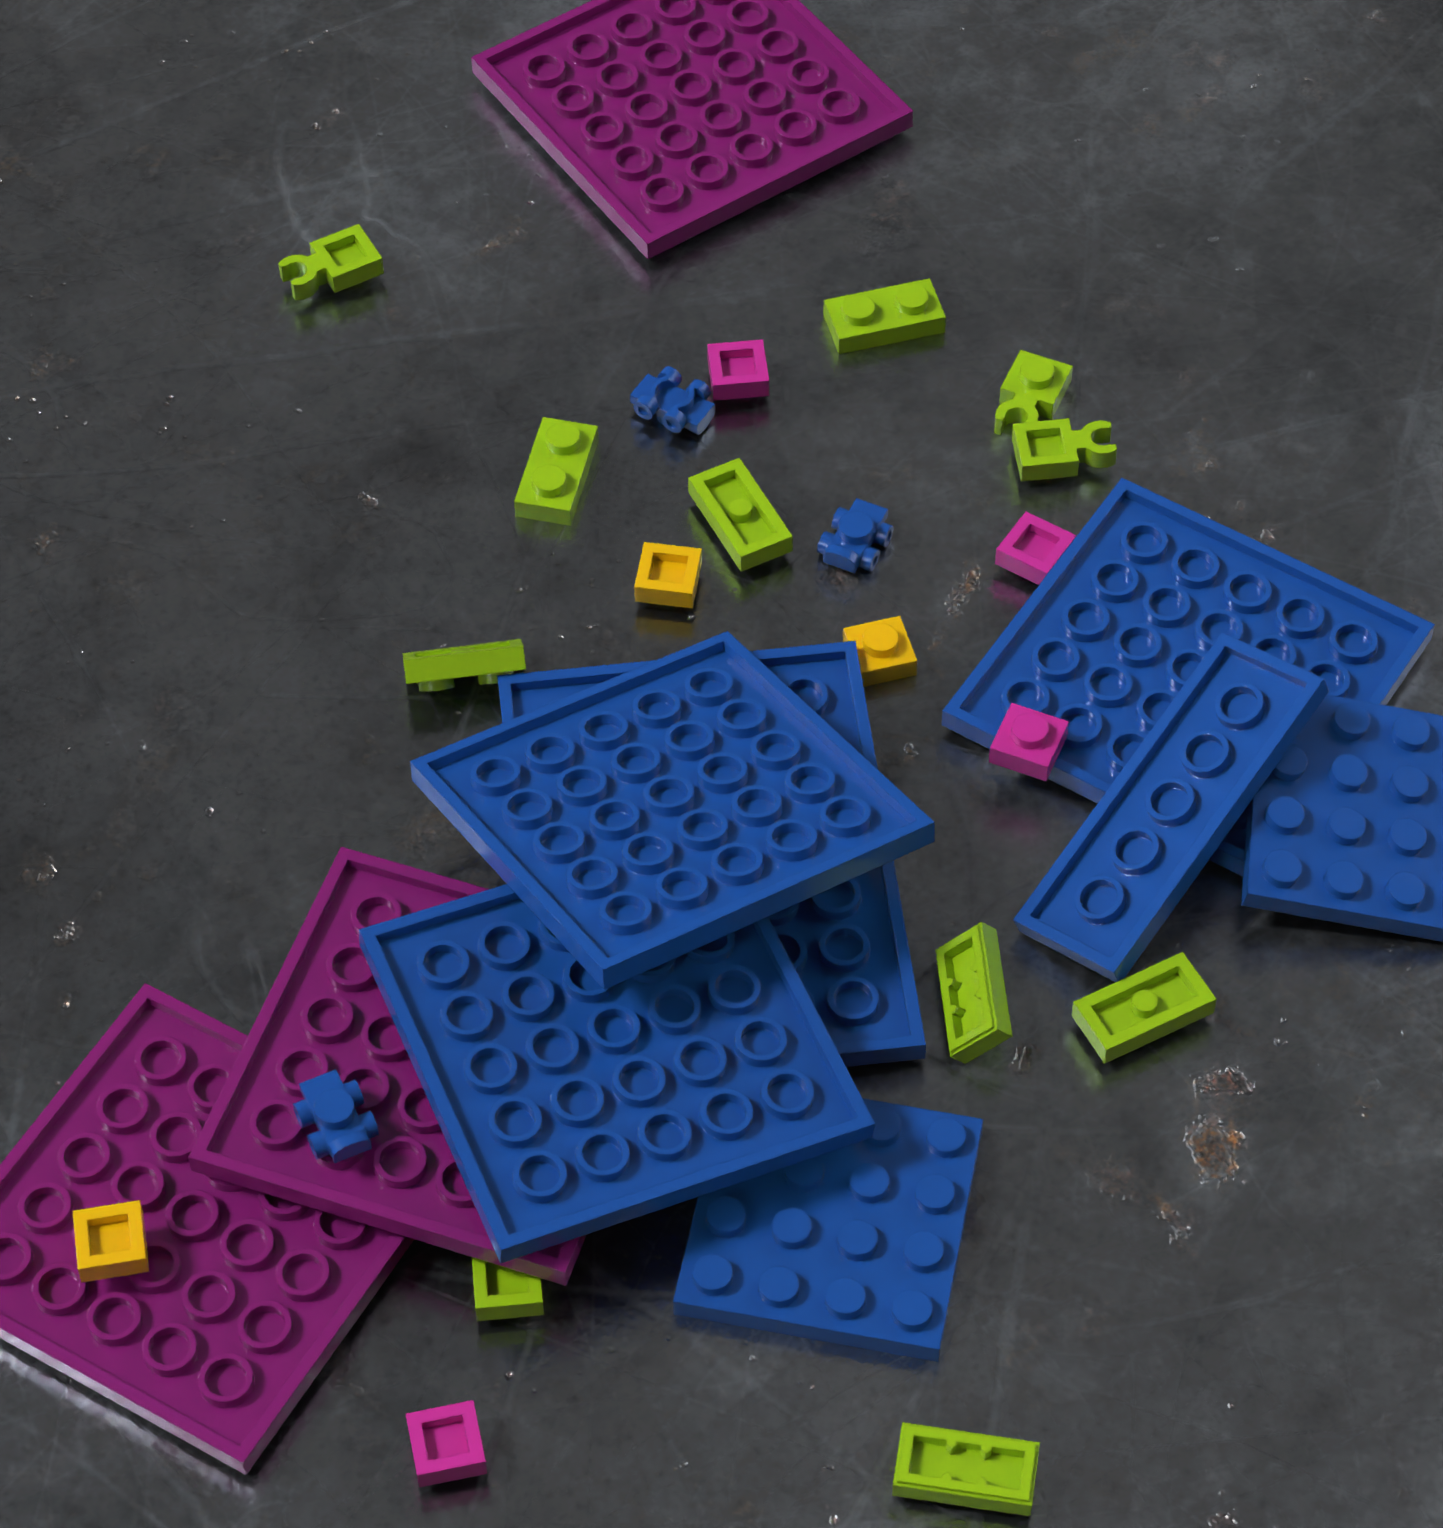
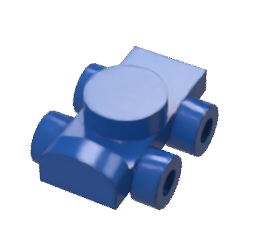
[630,366,715,435]
[817,498,894,573]
[293,1069,379,1163]

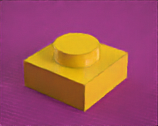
[634,542,702,609]
[843,616,917,687]
[73,1200,149,1282]

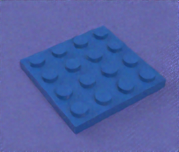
[1241,695,1443,942]
[673,1098,983,1362]

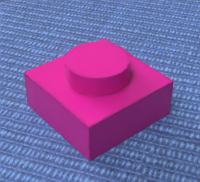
[707,339,769,401]
[995,511,1076,585]
[989,703,1069,781]
[406,1400,487,1488]

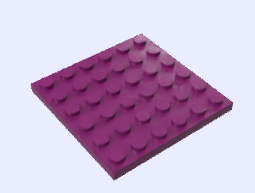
[471,0,913,259]
[188,847,587,1286]
[0,983,415,1475]

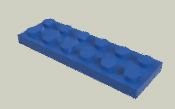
[1013,632,1329,982]

